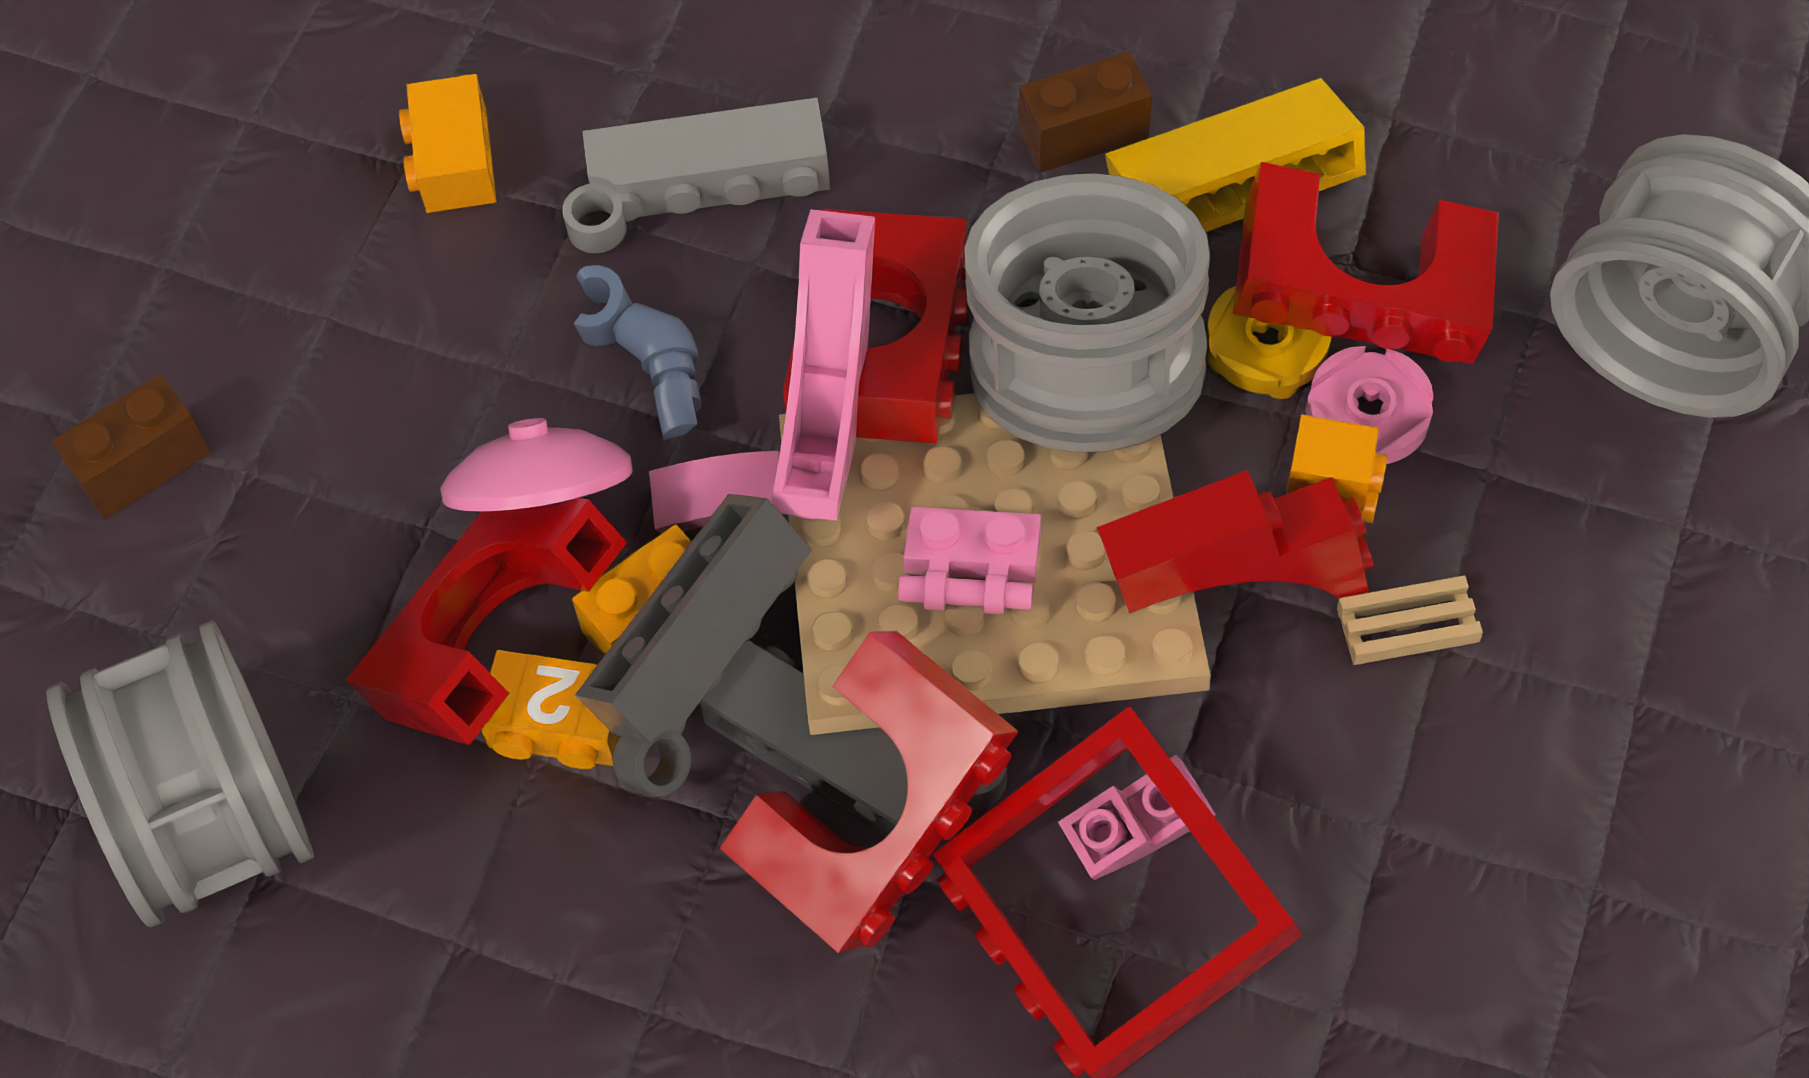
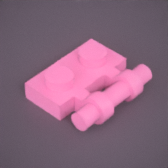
[898,507,1041,615]

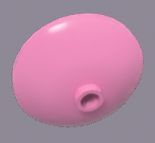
[440,418,633,511]

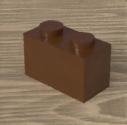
[1019,51,1152,173]
[51,374,211,520]

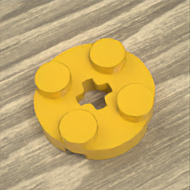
[1206,286,1331,399]

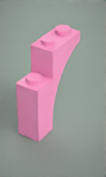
[772,209,875,521]

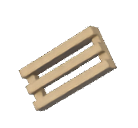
[1337,575,1483,665]

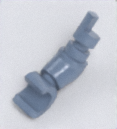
[574,265,702,440]

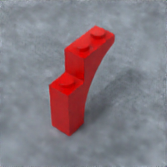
[1097,470,1374,613]

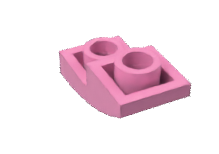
[649,451,782,533]
[1058,755,1216,880]

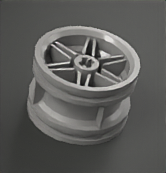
[1550,134,1809,418]
[964,173,1210,452]
[46,620,314,928]

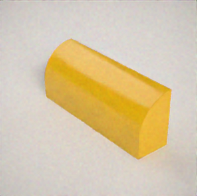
[1105,78,1366,232]

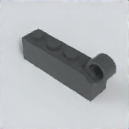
[575,494,812,796]
[700,640,1007,837]

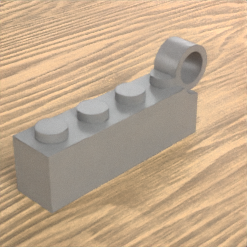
[562,98,830,253]

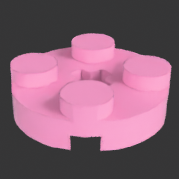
[1305,346,1433,464]

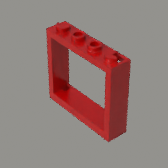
[933,706,1304,1078]

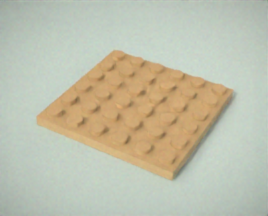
[779,393,1211,735]

